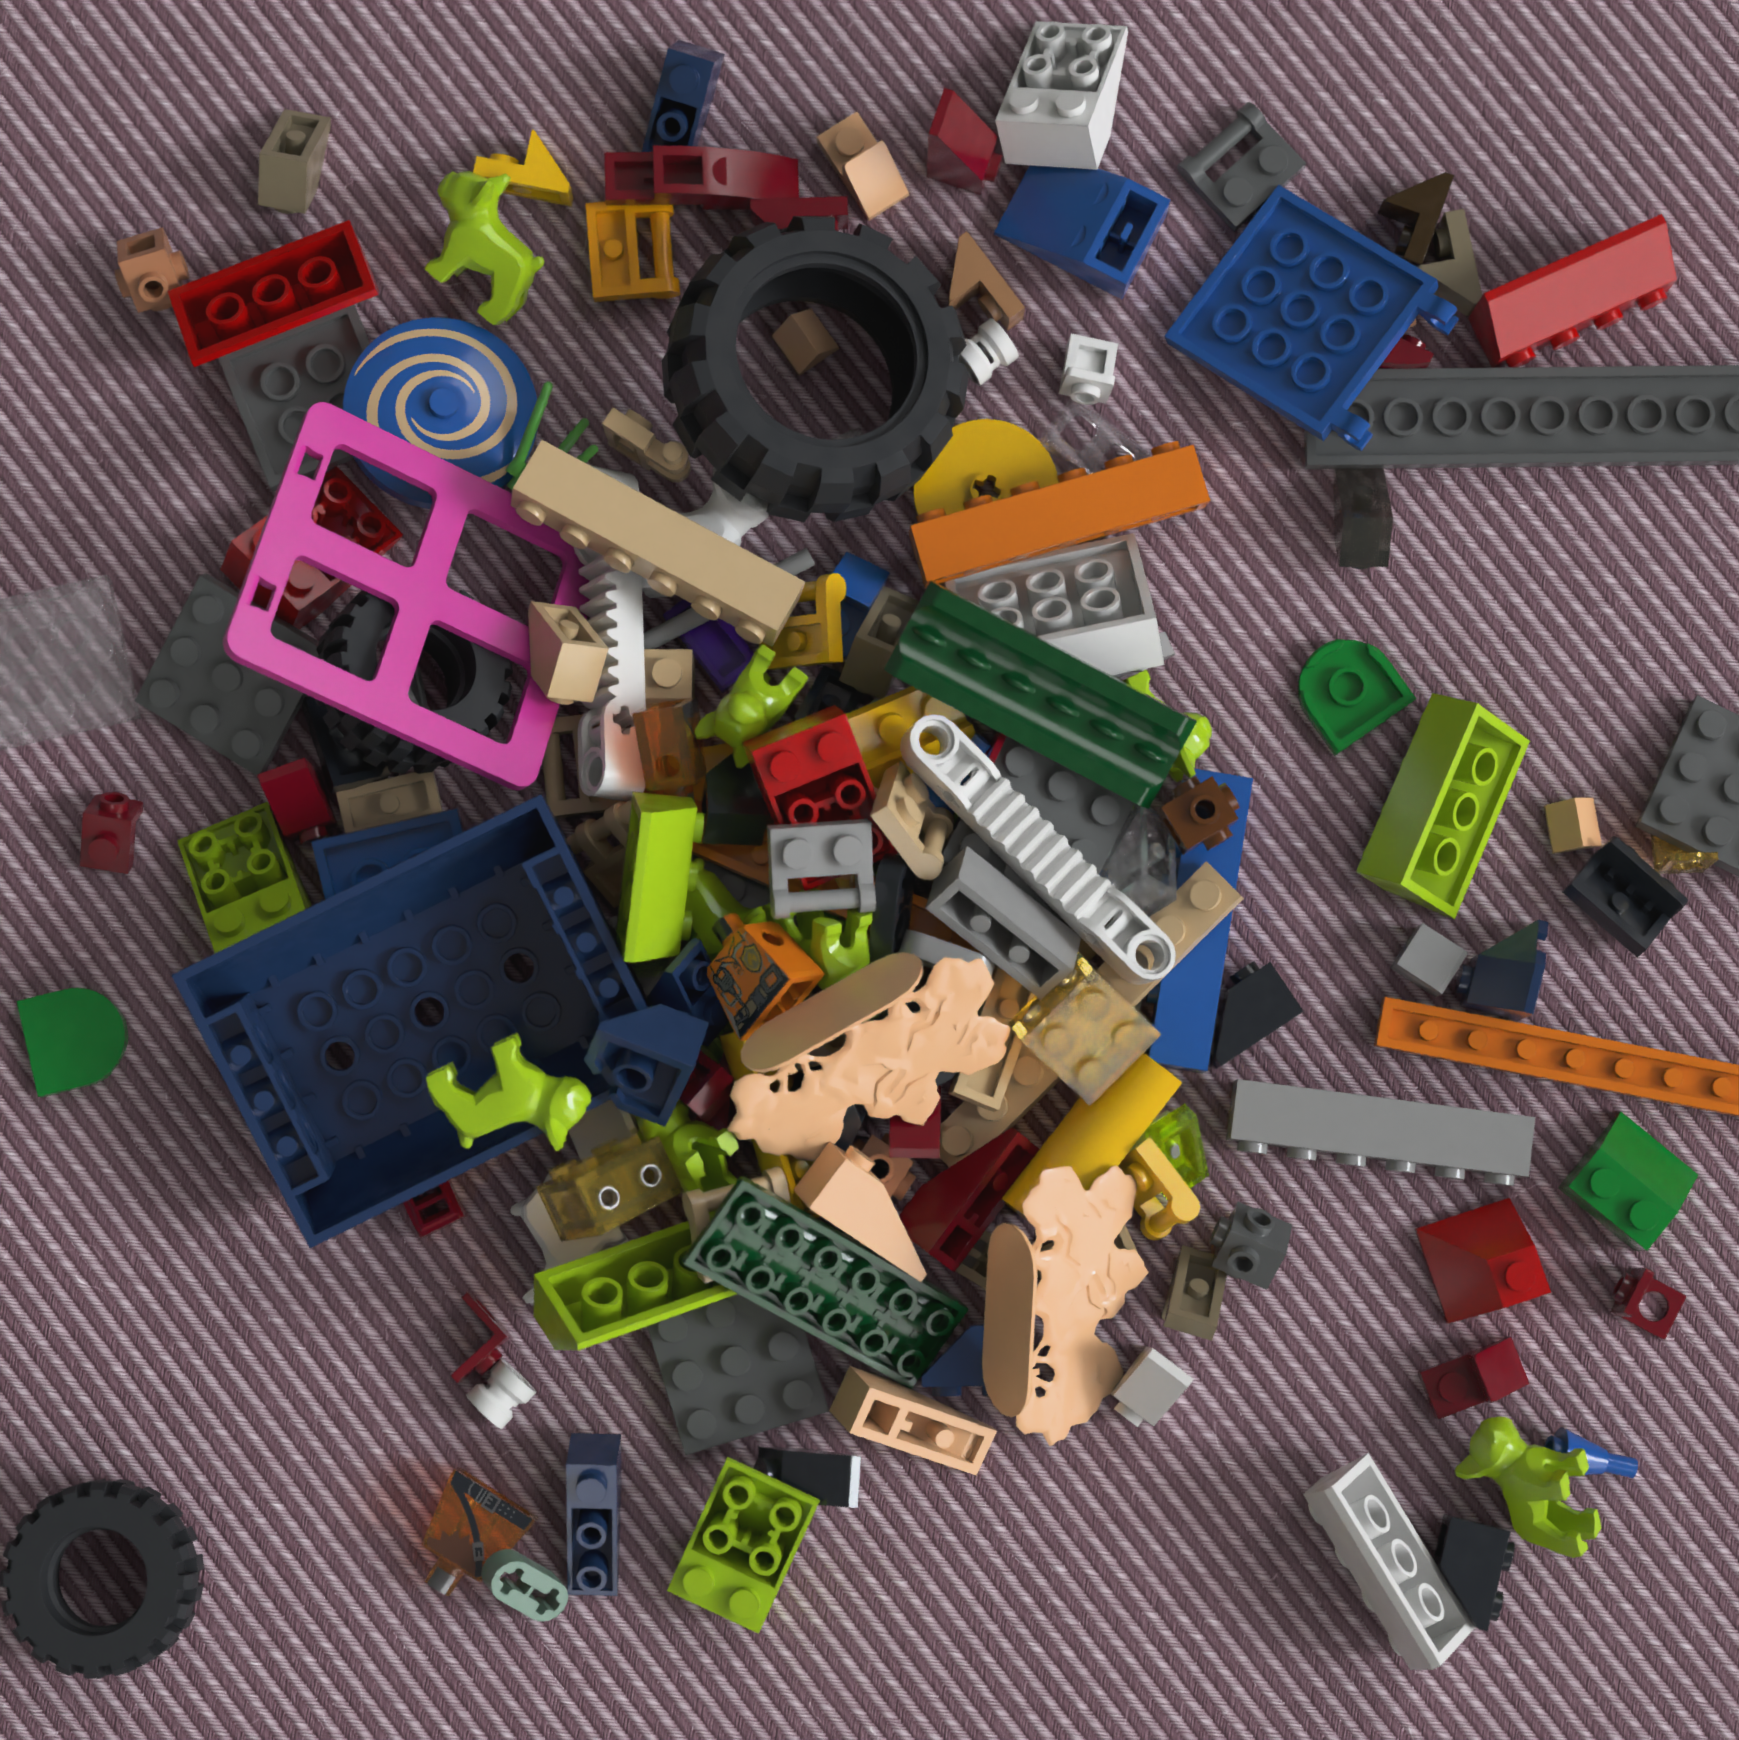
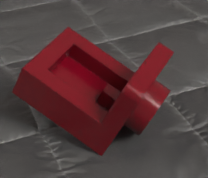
[80,792,143,874]

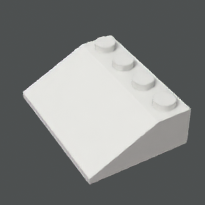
[945,533,1164,676]

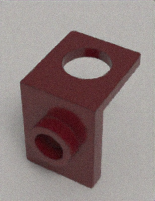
[1610,1268,1686,1339]
[450,1292,512,1383]

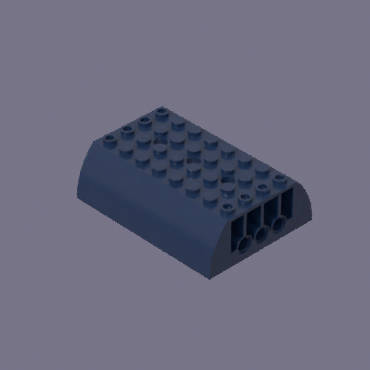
[171,794,649,1248]

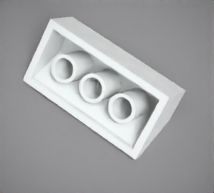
[1303,1453,1475,1670]

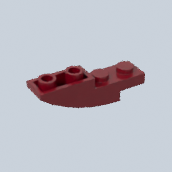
[604,146,799,210]

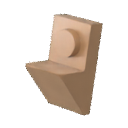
[948,231,1025,331]

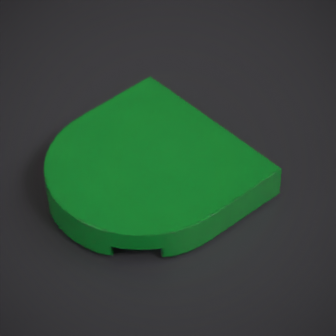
[1298,639,1416,756]
[16,988,128,1098]

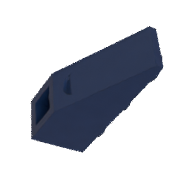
[641,40,725,152]
[566,1433,621,1596]

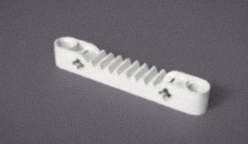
[574,465,648,802]
[900,714,1176,985]

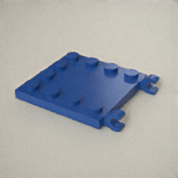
[1164,184,1459,451]

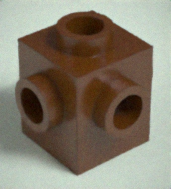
[1157,776,1240,855]

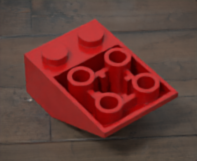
[220,466,403,630]
[742,705,898,891]

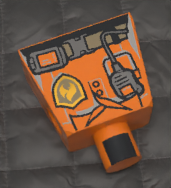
[707,913,825,1041]

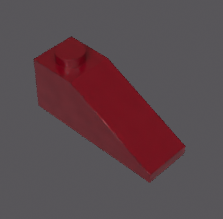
[926,88,1003,195]
[899,1127,1040,1272]

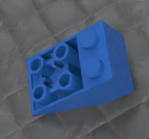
[994,165,1171,300]

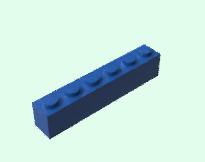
[1138,769,1253,1073]

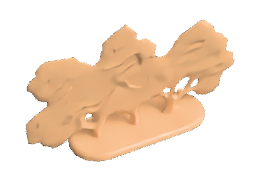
[727,952,1010,1161]
[982,1166,1149,1446]

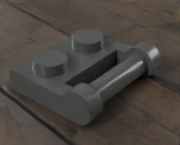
[1177,102,1306,232]

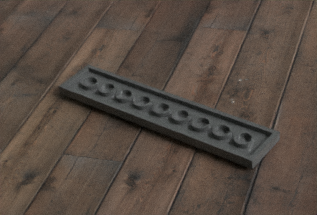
[1304,365,1739,469]

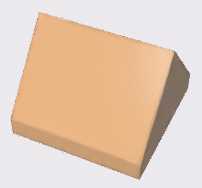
[772,308,839,376]
[1544,798,1602,854]

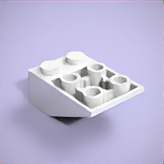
[995,21,1128,170]

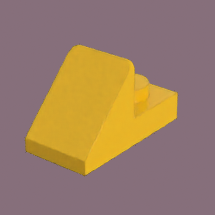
[473,129,574,207]

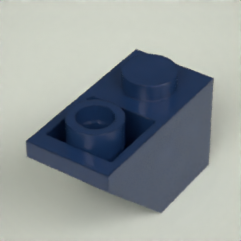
[645,938,729,1046]
[921,1325,988,1397]

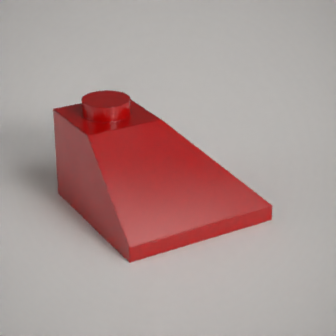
[1415,1198,1551,1324]

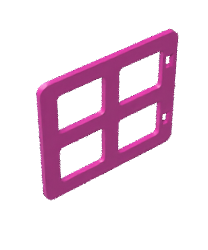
[223,402,590,790]

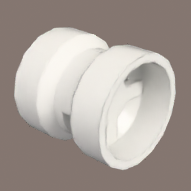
[959,318,1019,386]
[466,1358,537,1429]

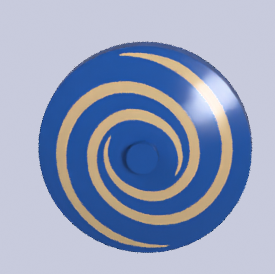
[342,317,538,509]

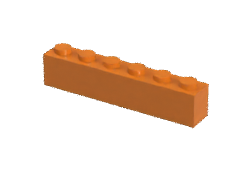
[908,441,1210,588]

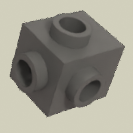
[1209,1201,1292,1290]

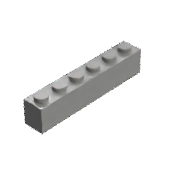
[1226,1079,1535,1186]

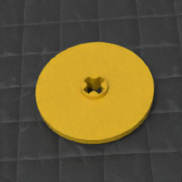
[914,419,1059,515]

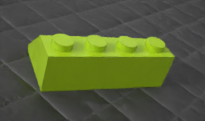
[1356,693,1530,919]
[533,1221,737,1351]

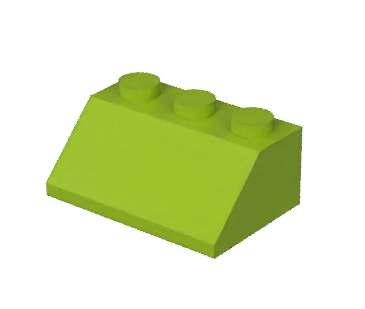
[615,792,704,963]

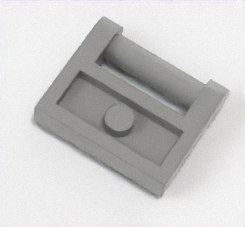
[767,819,876,919]

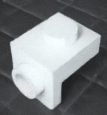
[1059,333,1118,405]

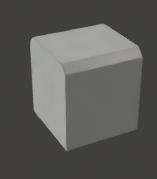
[1390,923,1468,997]

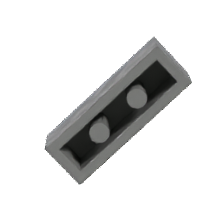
[926,846,1081,1000]

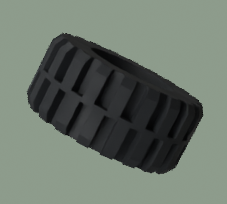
[316,582,513,774]
[0,1479,204,1679]

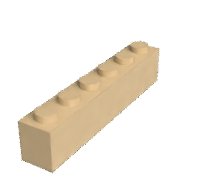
[511,440,805,647]

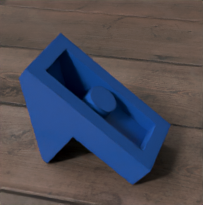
[814,551,890,660]

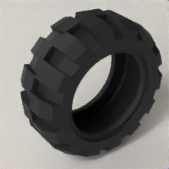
[662,216,969,522]

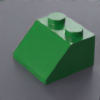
[1558,1111,1698,1251]

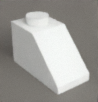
[1111,1346,1194,1427]

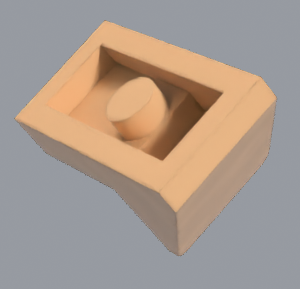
[816,111,909,221]

